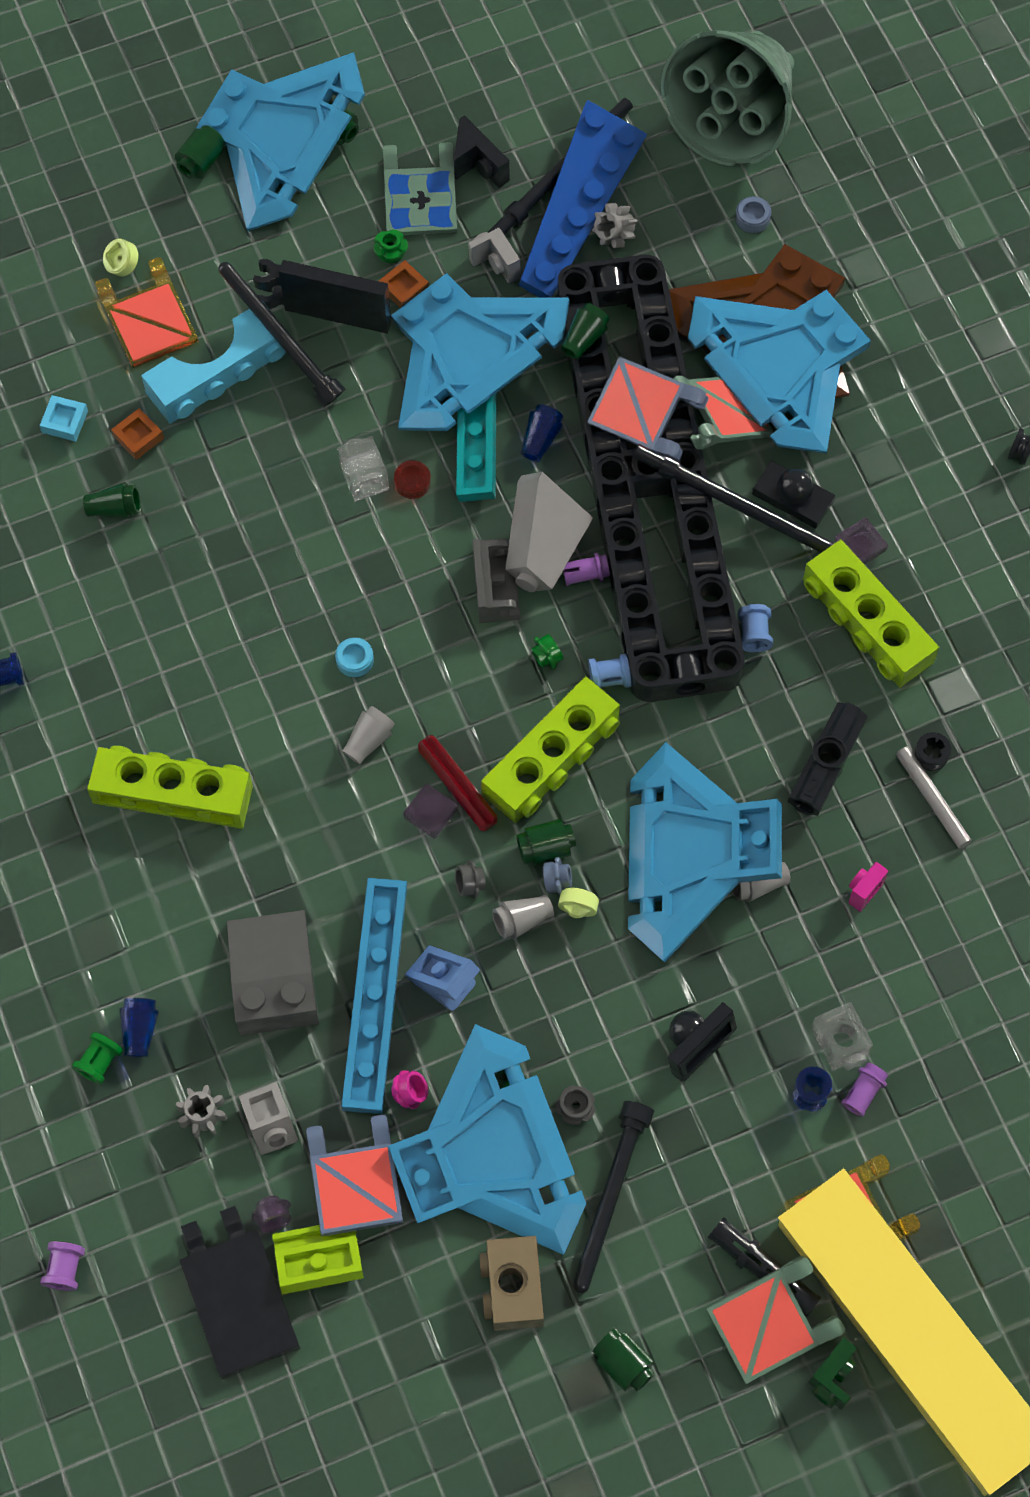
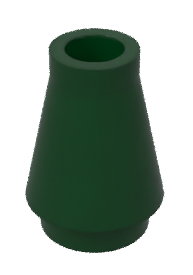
[561,303,610,360]
[83,482,141,519]

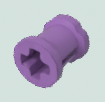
[40,1241,85,1291]

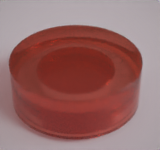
[394,460,431,499]

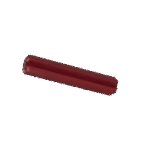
[418,735,498,831]

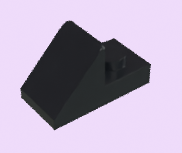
[454,115,510,188]

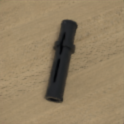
[708,1217,822,1317]

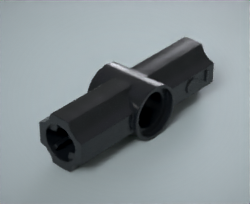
[788,702,868,816]

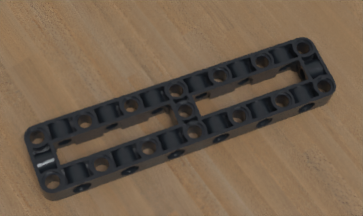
[558,255,745,702]

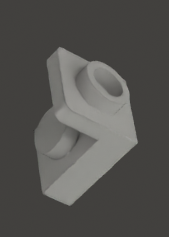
[468,228,521,284]
[239,1082,298,1155]

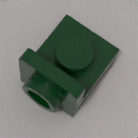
[808,1337,857,1410]

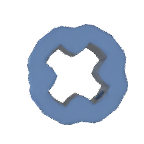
[737,604,773,652]
[588,654,631,688]

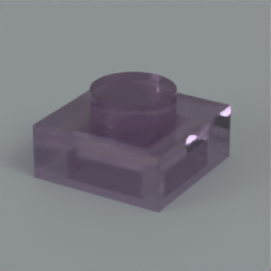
[834,517,888,565]
[403,783,458,839]

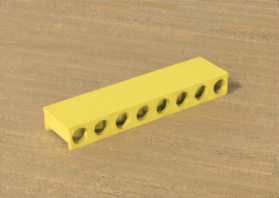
[778,1168,1030,1497]

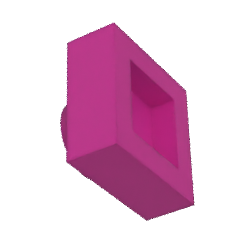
[848,862,889,912]

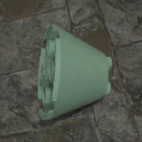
[661,30,794,166]

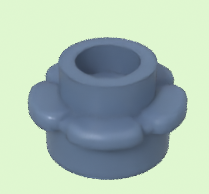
[543,857,572,895]

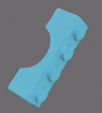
[141,301,286,424]

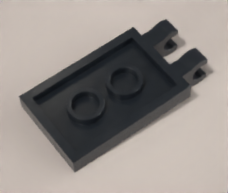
[253,259,392,334]
[180,1206,301,1379]

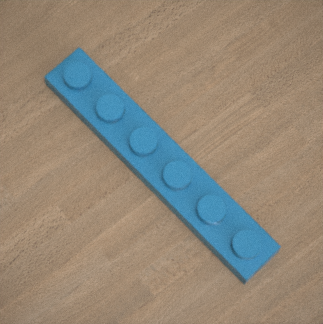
[341,878,407,1114]

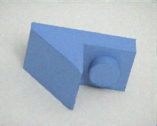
[405,945,480,1011]

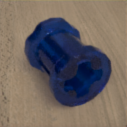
[0,652,25,687]
[792,1066,832,1112]

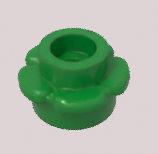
[373,229,408,263]
[531,634,564,669]

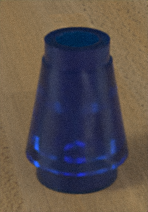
[521,404,563,462]
[119,998,159,1057]

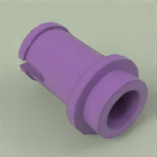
[563,552,610,586]
[841,1062,888,1117]

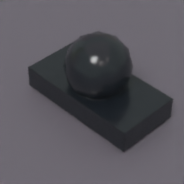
[752,461,836,529]
[667,1002,737,1082]

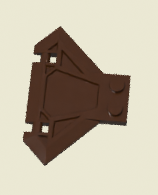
[669,244,849,398]

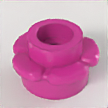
[391,1070,428,1110]

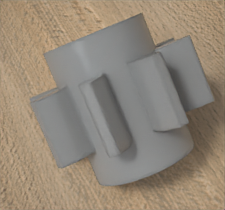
[592,203,638,248]
[176,1085,227,1138]

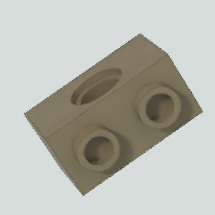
[479,1236,544,1331]

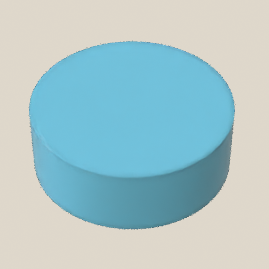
[335,638,374,677]

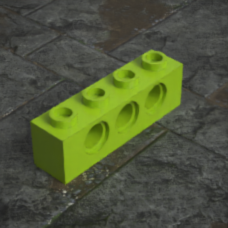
[803,539,940,688]
[481,676,620,824]
[87,746,253,829]

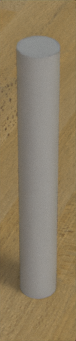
[896,746,972,849]

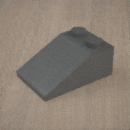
[227,910,319,1036]

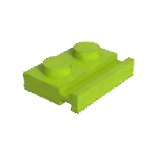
[272,1225,364,1295]

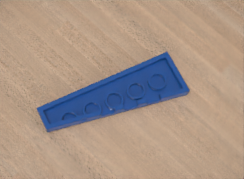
[518,100,647,298]

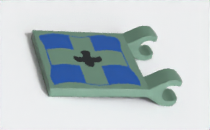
[383,142,457,235]

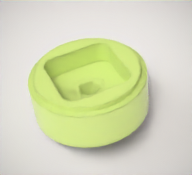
[103,239,138,277]
[558,888,599,918]

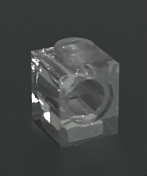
[337,436,389,501]
[811,1001,873,1071]

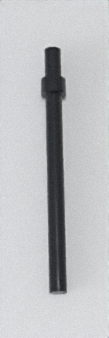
[488,98,633,235]
[632,444,834,553]

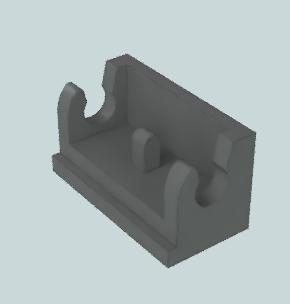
[472,539,520,623]

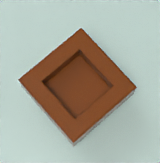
[379,260,429,308]
[111,408,164,460]

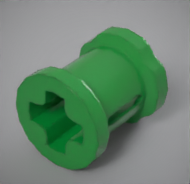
[71,1032,123,1085]

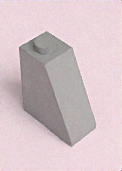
[505,472,593,592]

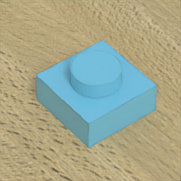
[40,395,88,442]

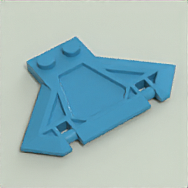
[196,52,365,231]
[391,273,569,431]
[688,289,871,454]
[628,742,782,962]
[388,1024,586,1255]

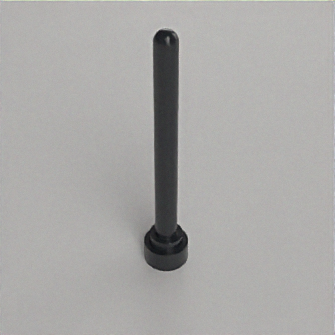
[218,262,346,408]
[573,1101,655,1293]

